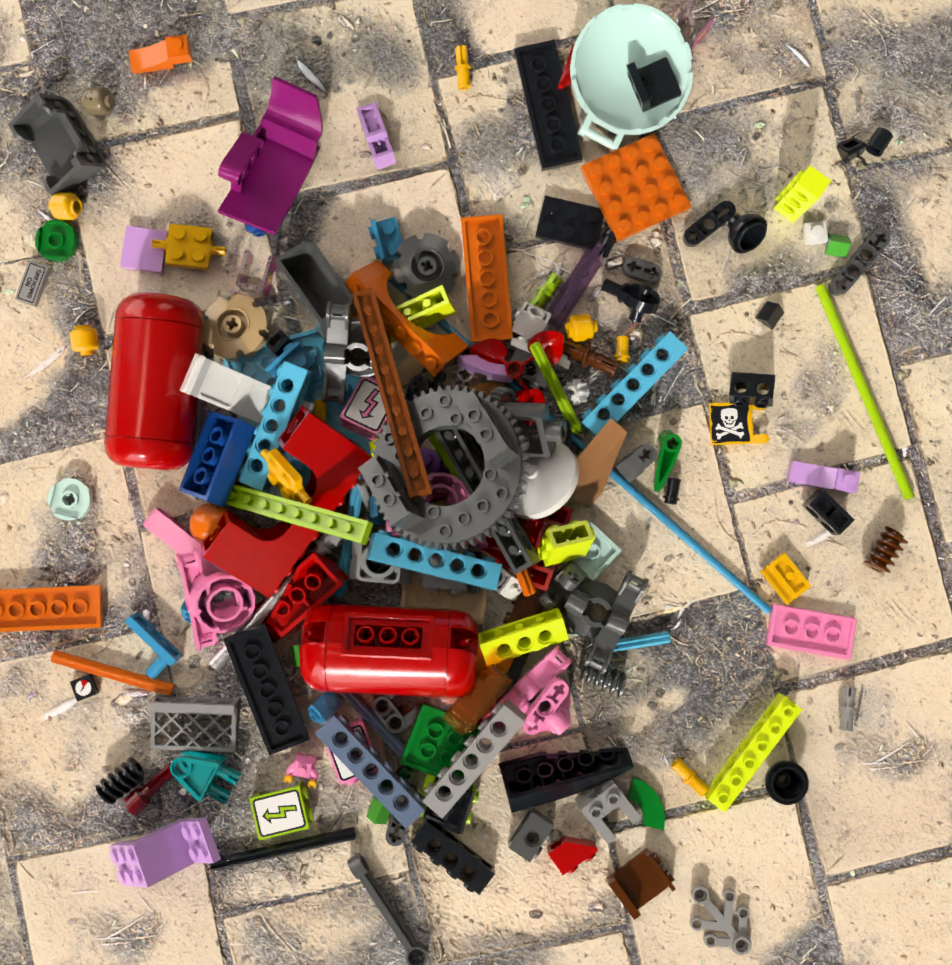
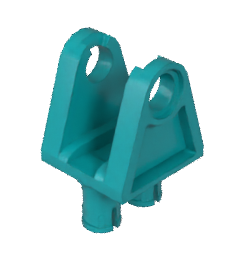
[170,750,242,805]

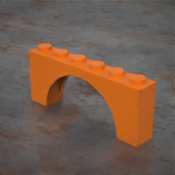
[345,260,469,377]

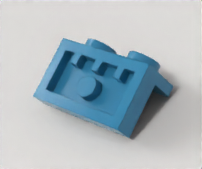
[368,217,402,265]
[265,341,317,389]

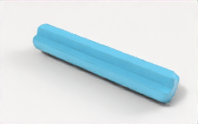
[613,631,671,652]

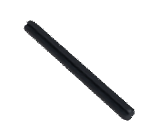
[210,827,356,871]

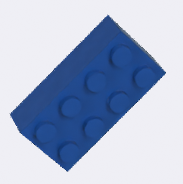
[178,411,256,508]

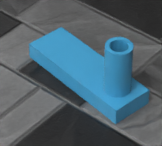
[125,612,184,679]

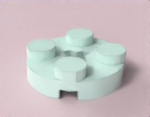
[48,478,93,520]

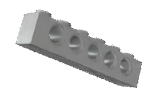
[422,699,527,819]

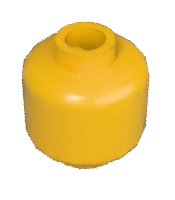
[48,192,83,220]
[565,313,598,343]
[69,324,100,356]

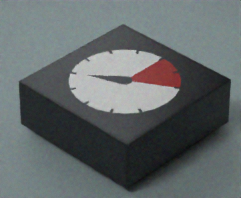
[70,674,99,702]

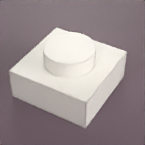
[802,221,828,246]

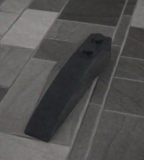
[499,747,634,813]

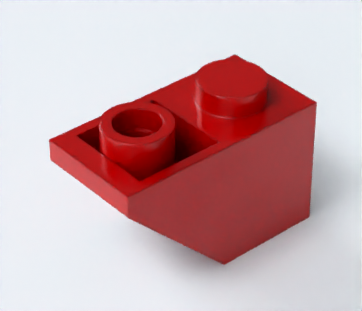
[547,836,598,875]

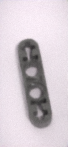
[828,228,890,296]

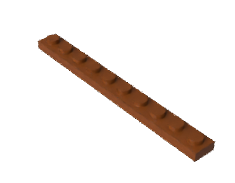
[352,287,432,500]

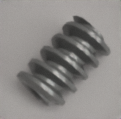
[578,659,626,699]

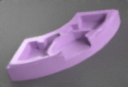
[457,355,513,382]

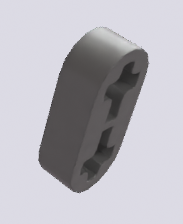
[622,257,662,284]

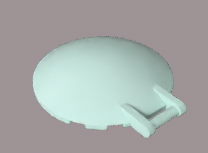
[570,3,693,152]

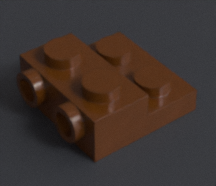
[502,592,560,638]

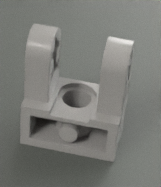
[575,779,642,844]

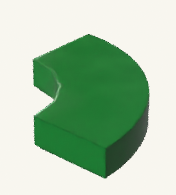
[627,776,665,831]

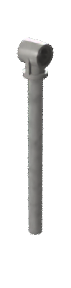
[209,532,346,671]

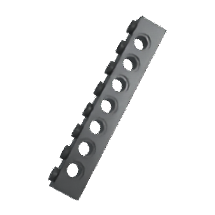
[435,429,541,574]

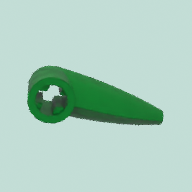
[654,430,682,492]

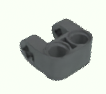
[615,444,657,483]
[539,560,587,610]
[373,694,422,733]

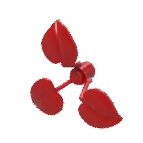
[469,331,564,426]

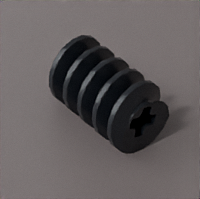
[95,757,144,804]

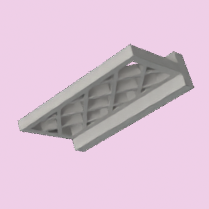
[148,695,239,752]

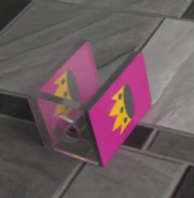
[675,0,715,50]
[236,249,276,297]

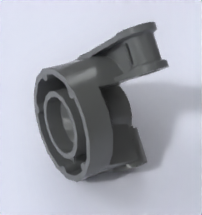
[322,301,392,405]
[563,570,649,675]

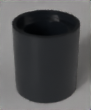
[866,127,893,157]

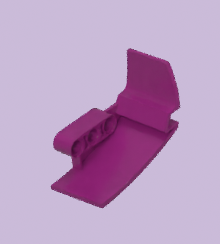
[218,76,323,235]

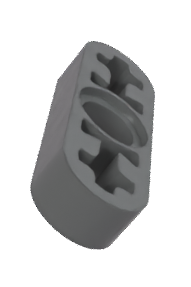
[385,783,418,846]

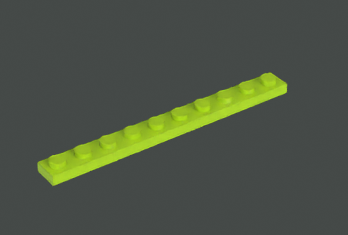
[226,485,373,545]

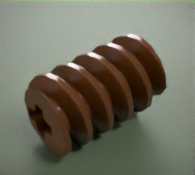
[863,526,908,573]

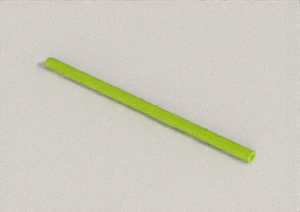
[815,284,915,500]

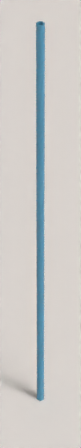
[389,277,772,614]

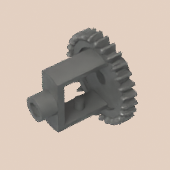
[483,387,567,458]

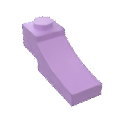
[356,102,397,170]
[787,461,860,494]

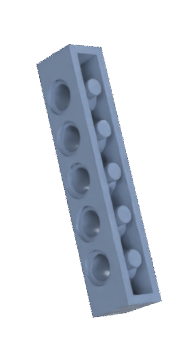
[315,712,426,829]

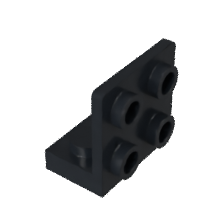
[626,57,682,112]

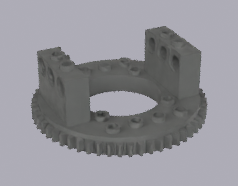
[358,385,531,551]

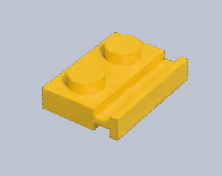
[759,553,811,605]

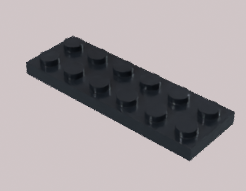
[514,39,583,171]
[224,623,310,755]

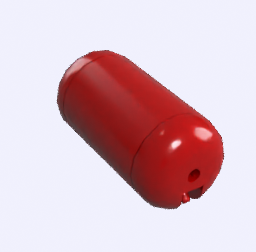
[104,293,204,471]
[299,604,478,698]

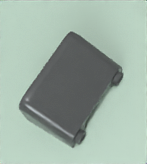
[8,93,107,196]

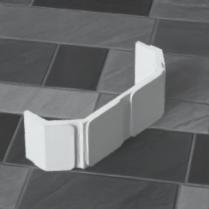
[179,353,315,430]

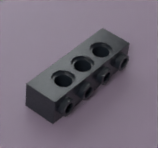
[411,818,495,895]

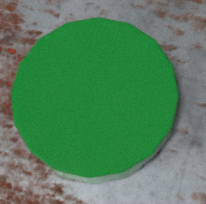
[35,219,79,262]

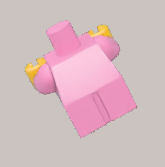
[284,752,318,788]

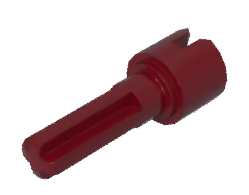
[122,763,178,816]

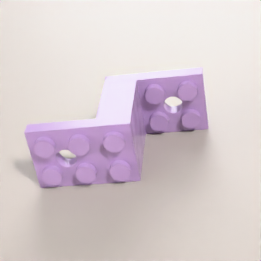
[109,817,221,888]

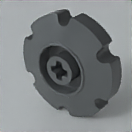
[392,233,460,299]

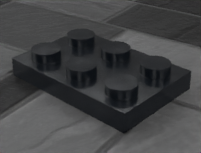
[535,195,604,252]

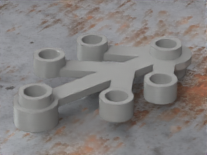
[689,884,752,955]

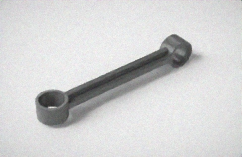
[347,853,428,965]

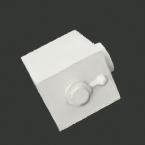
[511,301,552,340]
[496,562,522,601]

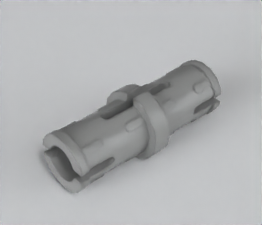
[839,686,857,731]

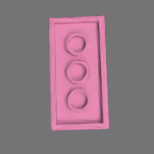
[765,603,857,660]

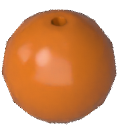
[190,503,231,543]

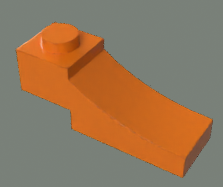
[129,34,193,74]

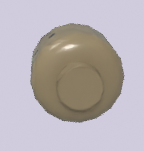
[81,87,115,116]

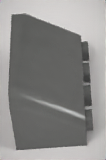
[274,241,354,342]

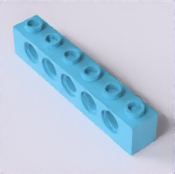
[580,331,688,437]
[239,361,314,491]
[366,530,502,590]

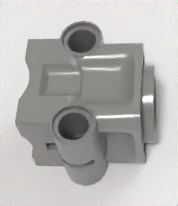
[349,537,414,584]

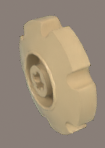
[203,294,270,362]

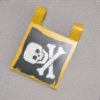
[709,403,769,445]

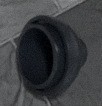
[728,213,767,254]
[764,761,809,805]

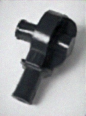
[601,278,660,323]

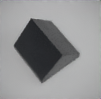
[837,137,867,163]
[755,301,785,330]
[266,330,292,357]

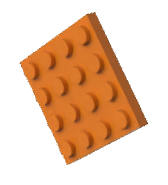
[580,133,692,243]

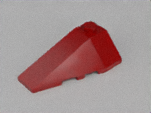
[267,551,348,638]

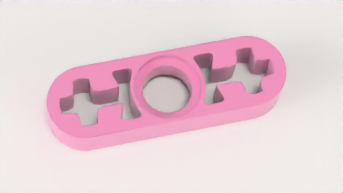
[521,678,569,735]

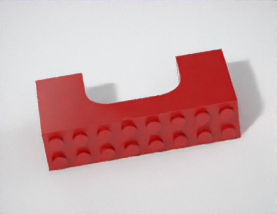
[201,405,373,598]

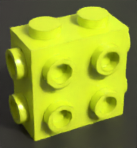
[538,520,595,567]

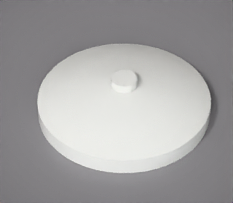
[513,442,579,520]

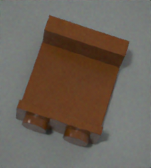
[606,848,676,920]

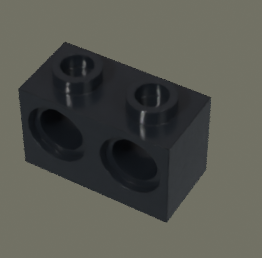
[729,372,775,408]
[802,489,855,535]

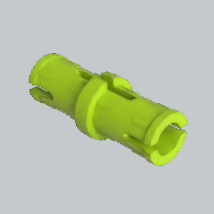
[530,272,563,309]

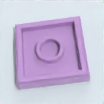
[120,225,168,274]

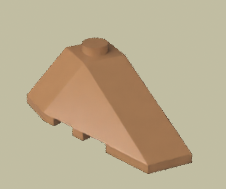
[569,417,628,508]

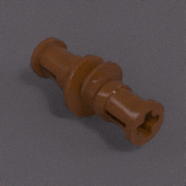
[563,336,621,378]

